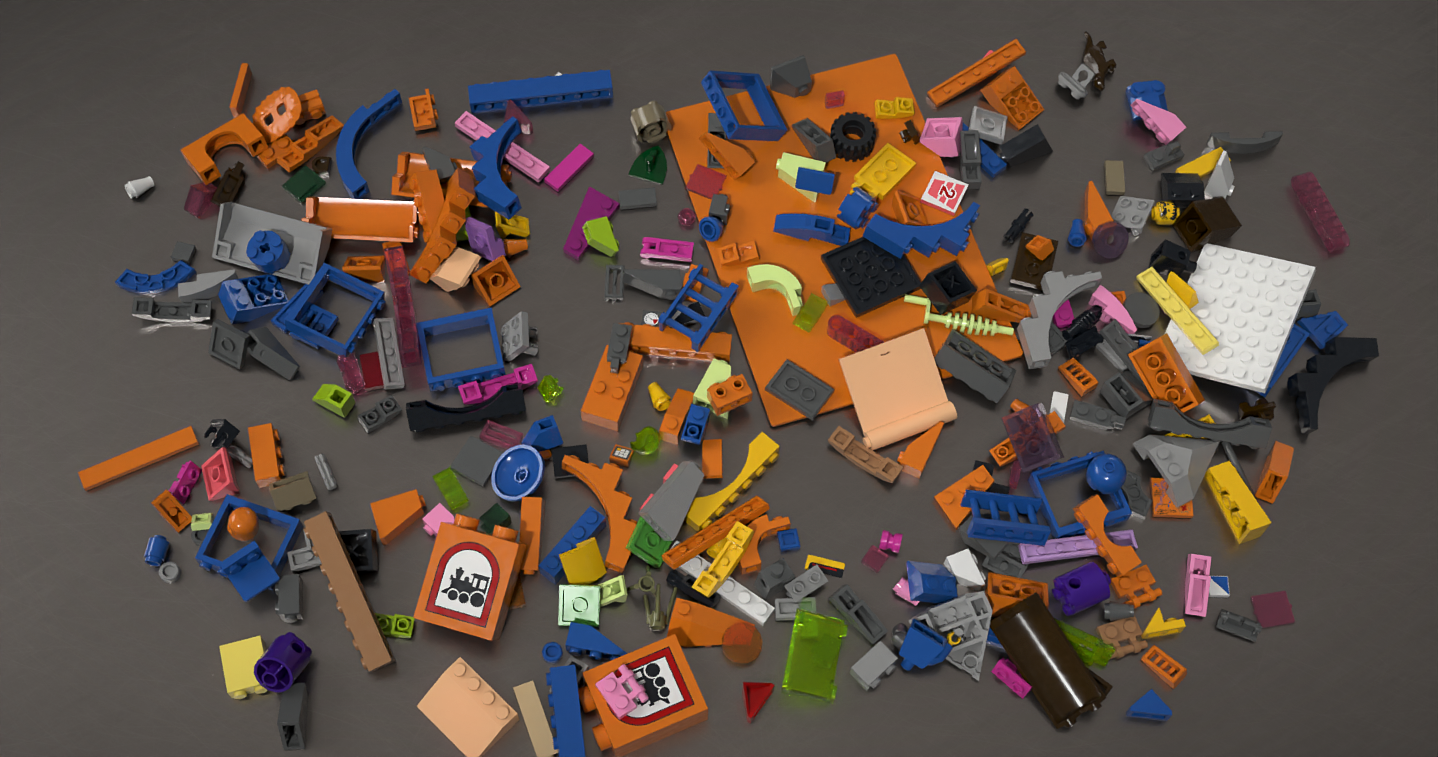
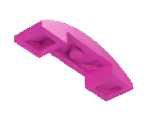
[458,364,538,404]

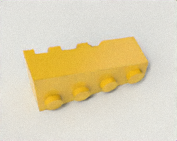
[1204,461,1272,544]

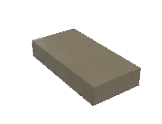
[1104,160,1125,195]

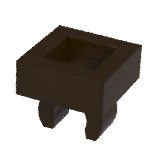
[899,120,920,145]

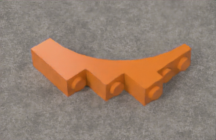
[410,168,475,284]
[562,455,638,574]

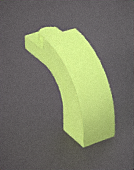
[747,264,803,316]

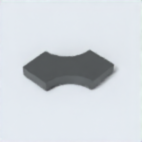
[1121,470,1152,520]

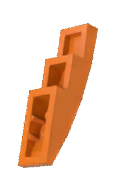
[277,115,344,173]

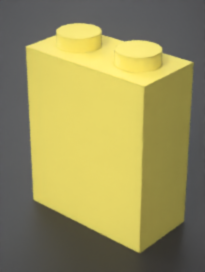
[219,636,268,699]

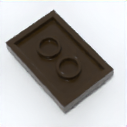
[1010,232,1058,291]

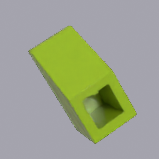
[582,216,619,257]
[312,384,356,418]

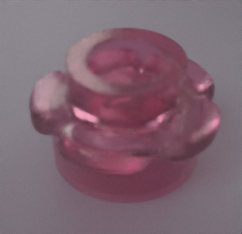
[678,208,696,225]

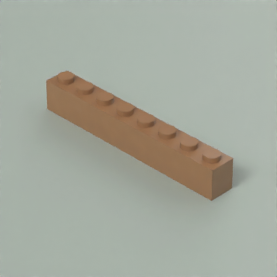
[304,511,396,672]

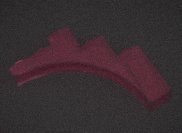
[384,246,422,368]

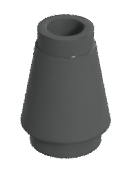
[1105,601,1134,621]

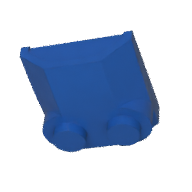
[1126,80,1168,121]

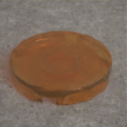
[722,622,762,664]

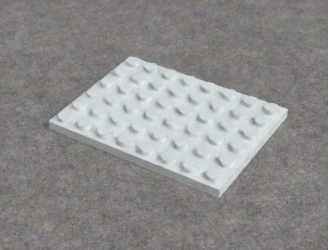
[1165,243,1316,393]

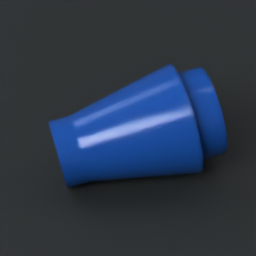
[1068,219,1087,247]

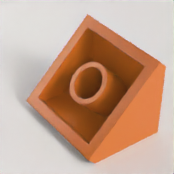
[892,190,929,226]
[342,255,386,283]
[471,255,521,306]

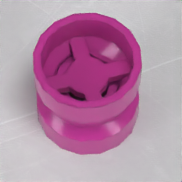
[879,530,903,553]

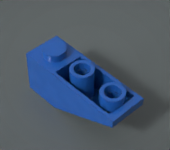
[565,622,627,661]

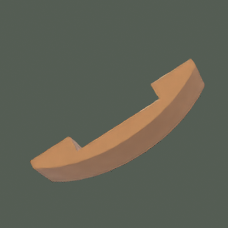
[828,426,904,483]

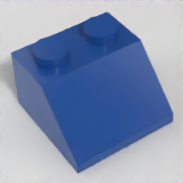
[906,561,958,603]

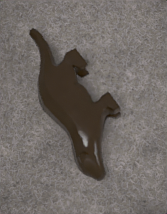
[1083,31,1117,91]

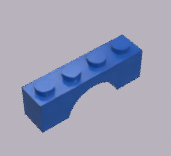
[538,506,607,585]

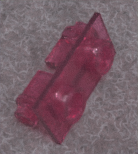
[336,352,365,395]

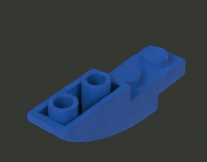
[773,214,850,246]

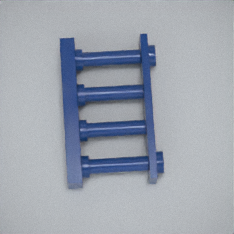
[658,264,739,352]
[960,490,1051,546]

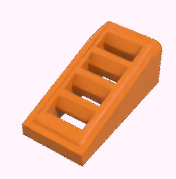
[1058,357,1099,397]
[1141,645,1187,689]

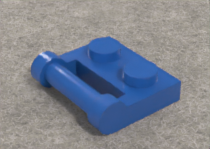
[289,304,339,349]

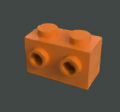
[707,374,753,416]

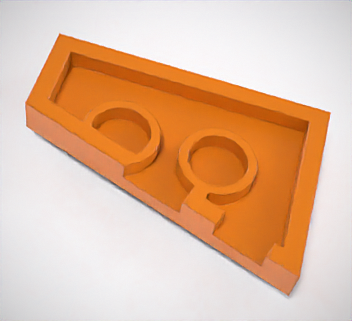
[934,465,994,530]

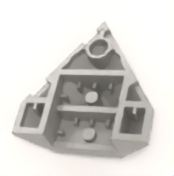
[1133,435,1219,508]
[909,591,993,681]

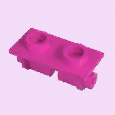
[168,460,202,504]
[991,658,1032,699]

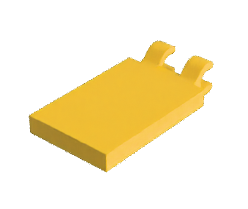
[850,143,916,200]

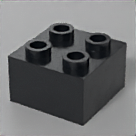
[919,261,977,315]
[339,529,378,572]

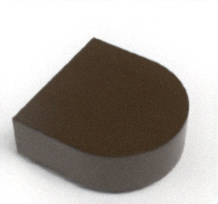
[312,156,332,176]

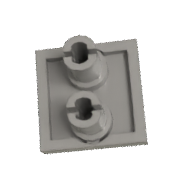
[501,311,538,362]

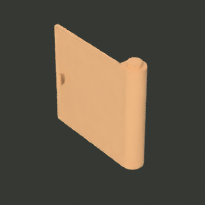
[839,328,957,451]

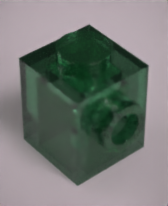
[479,503,512,534]

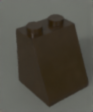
[1173,197,1242,253]

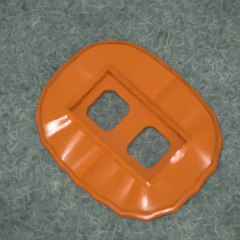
[252,86,302,143]

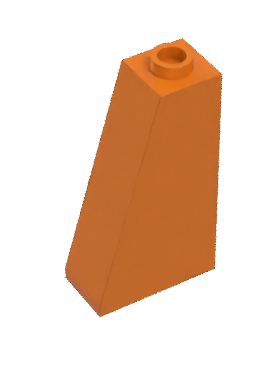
[519,497,546,575]

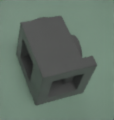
[709,194,730,225]

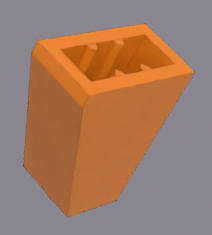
[1255,441,1294,504]
[370,489,426,546]

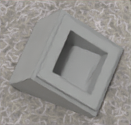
[821,284,845,306]

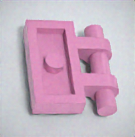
[595,664,649,720]

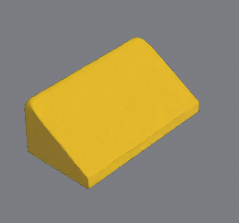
[1166,271,1199,309]

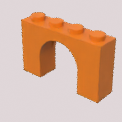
[180,113,269,185]

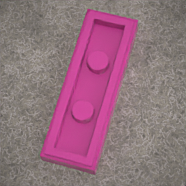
[544,144,594,192]

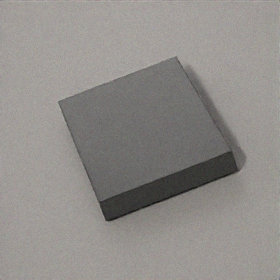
[765,359,834,421]

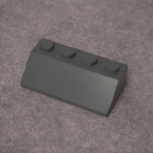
[934,329,1017,403]

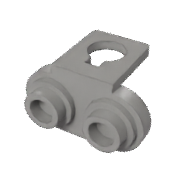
[1058,63,1095,100]

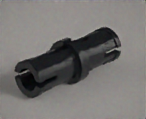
[1003,208,1034,243]

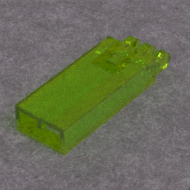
[1054,618,1115,666]

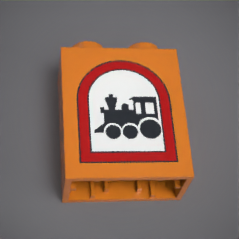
[413,513,527,641]
[578,634,708,757]

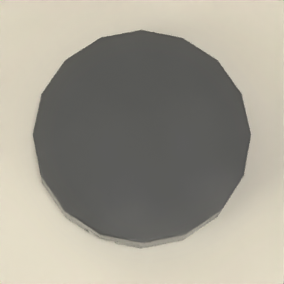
[1123,292,1160,328]

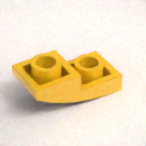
[874,97,914,119]

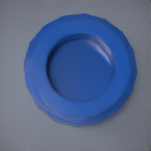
[542,642,563,664]

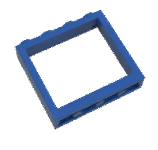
[701,70,787,141]
[285,263,386,358]
[416,308,506,392]
[1028,450,1132,539]
[195,494,304,591]

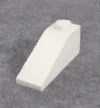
[1204,150,1235,199]

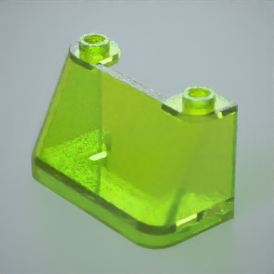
[781,608,848,702]

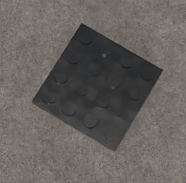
[821,237,921,318]

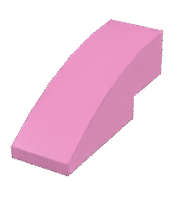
[1088,285,1137,334]
[1185,554,1212,617]

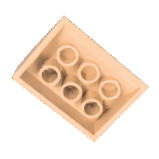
[417,657,519,757]

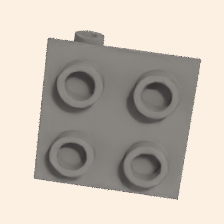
[1111,196,1155,236]

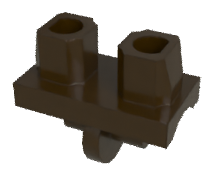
[1238,398,1276,421]

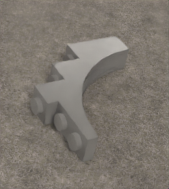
[1017,271,1102,369]

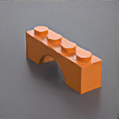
[1072,494,1142,576]

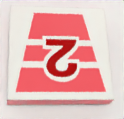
[920,171,969,216]

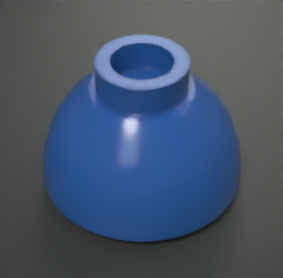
[699,216,724,242]

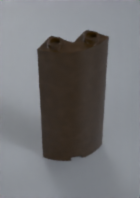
[990,592,1107,729]

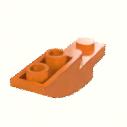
[989,411,1066,467]

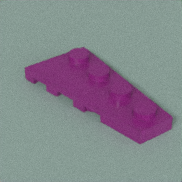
[563,186,620,261]

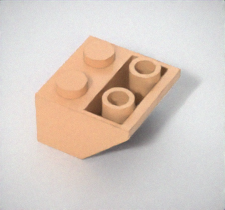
[430,246,481,292]

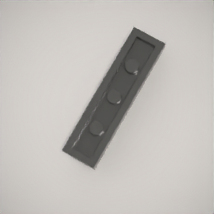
[1099,319,1148,391]

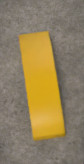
[692,521,754,598]

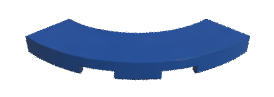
[115,260,196,294]

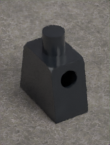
[1148,239,1197,276]

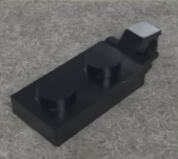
[666,569,721,608]

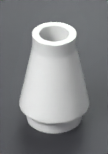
[125,176,155,198]

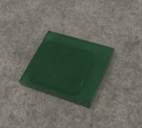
[282,165,326,205]

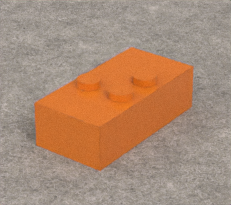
[581,345,643,431]

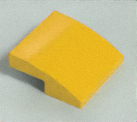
[559,537,607,585]

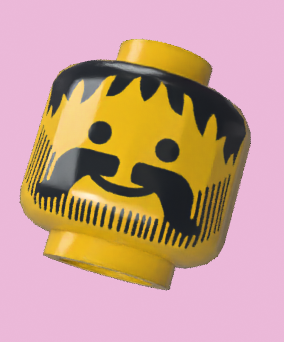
[1151,201,1180,225]

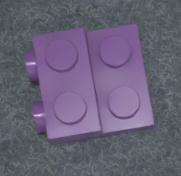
[464,217,506,261]

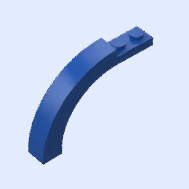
[336,89,402,199]

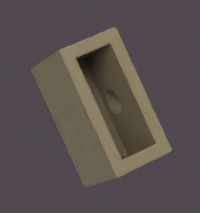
[269,471,316,512]

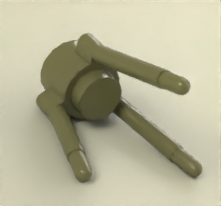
[626,565,656,598]
[643,583,678,630]

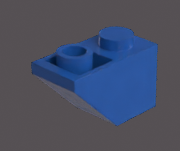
[681,404,710,445]
[521,415,563,452]

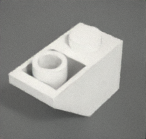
[944,549,986,592]

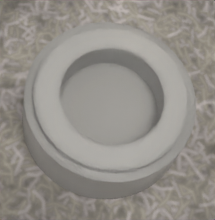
[159,562,181,583]

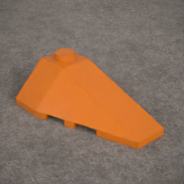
[667,598,755,648]

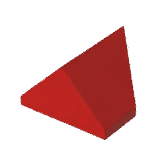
[742,682,775,724]

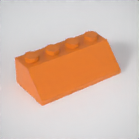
[1128,333,1205,413]

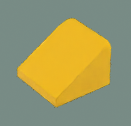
[986,258,1009,276]

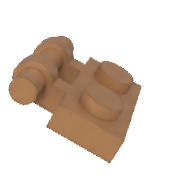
[1096,615,1148,659]

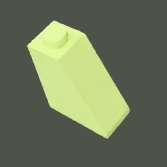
[776,152,826,202]
[693,358,731,419]

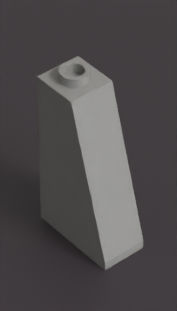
[639,461,704,541]

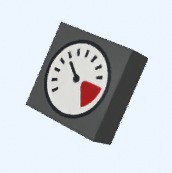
[641,310,662,327]

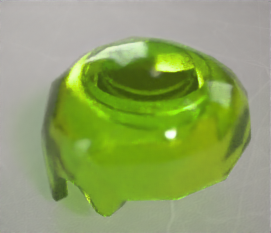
[630,426,660,455]

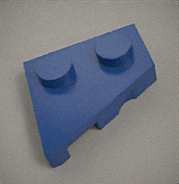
[1297,311,1348,349]

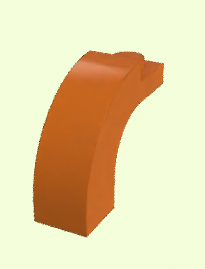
[738,514,791,575]

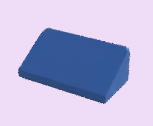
[795,167,835,195]

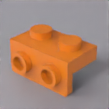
[409,88,439,131]

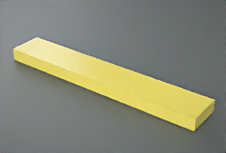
[1136,267,1219,355]

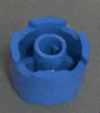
[837,187,879,229]
[246,230,291,274]

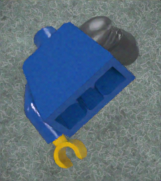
[891,619,961,671]

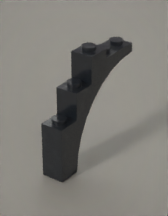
[1287,337,1379,434]

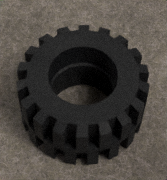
[830,112,876,162]

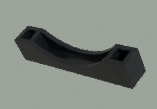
[406,383,526,432]

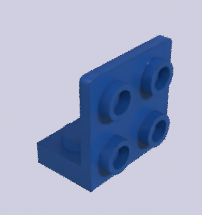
[219,540,280,602]

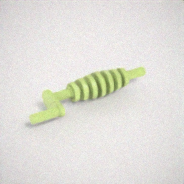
[904,294,1014,336]

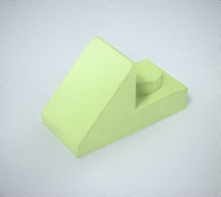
[599,575,628,607]

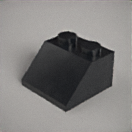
[1161,173,1205,208]

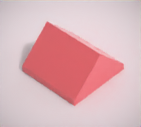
[201,447,240,501]

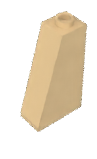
[513,680,558,757]

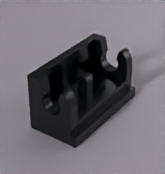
[204,419,240,448]

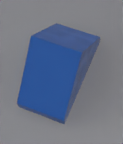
[1126,689,1172,721]

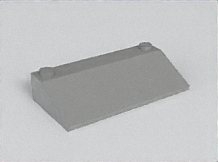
[212,202,332,285]

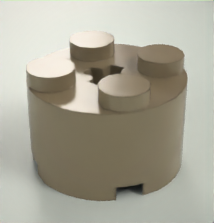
[630,101,671,143]

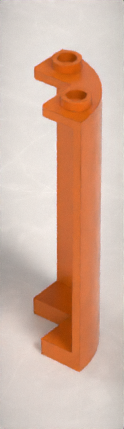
[391,152,512,207]
[301,196,419,243]

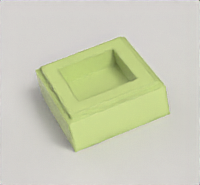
[191,513,214,531]

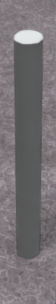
[1222,441,1258,502]

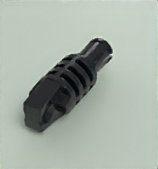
[1062,305,1102,341]

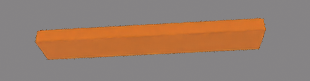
[927,39,1026,107]
[78,426,199,491]
[661,496,770,570]

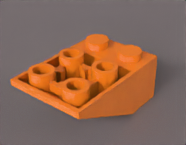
[980,66,1045,130]

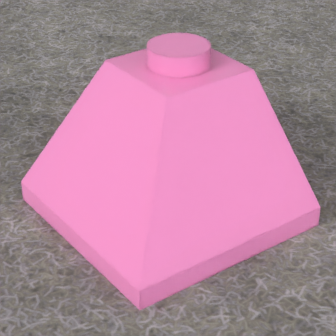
[920,117,963,157]

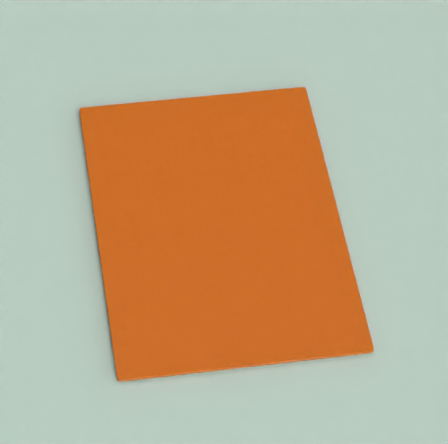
[666,54,1023,427]

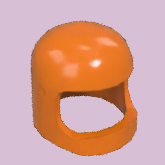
[227,507,259,541]

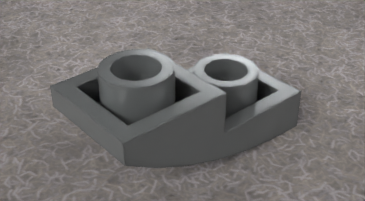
[358,395,402,433]

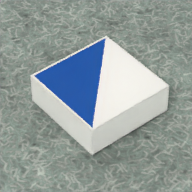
[1208,576,1230,598]

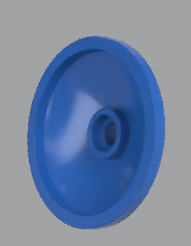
[491,445,545,502]

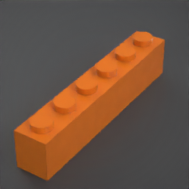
[618,322,732,363]

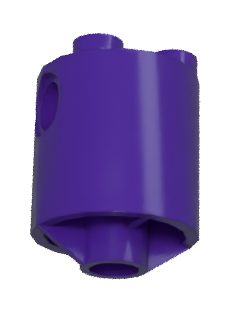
[1052,562,1111,616]
[254,632,312,692]

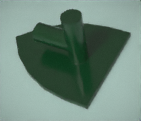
[628,145,667,185]

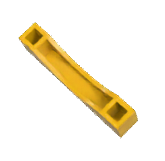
[684,432,780,532]

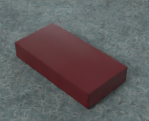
[360,351,384,391]

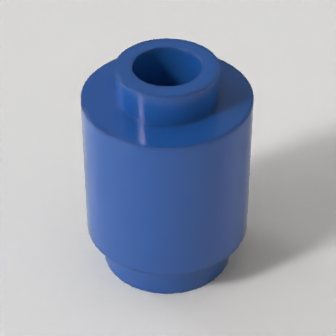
[144,535,169,566]

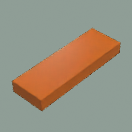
[229,63,252,117]

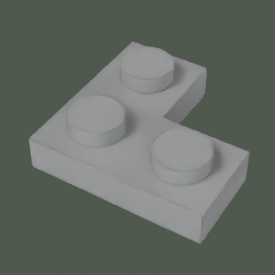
[287,528,322,573]
[775,597,818,639]

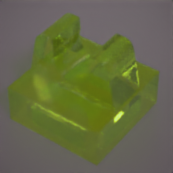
[537,375,564,402]

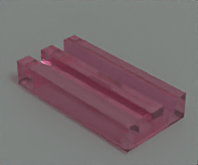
[479,420,523,450]

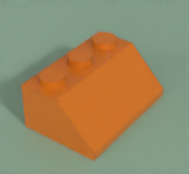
[985,572,1049,617]

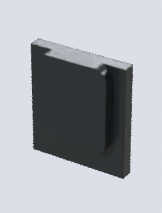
[552,444,589,479]

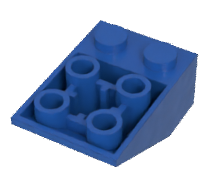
[218,274,289,325]

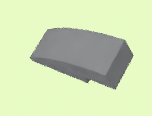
[178,269,239,303]

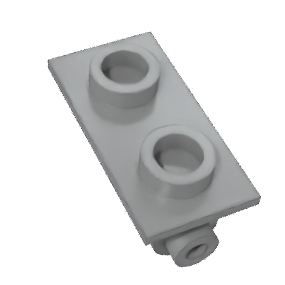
[784,565,828,603]

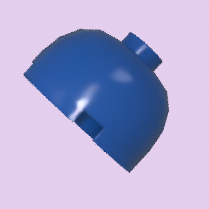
[1086,453,1127,494]

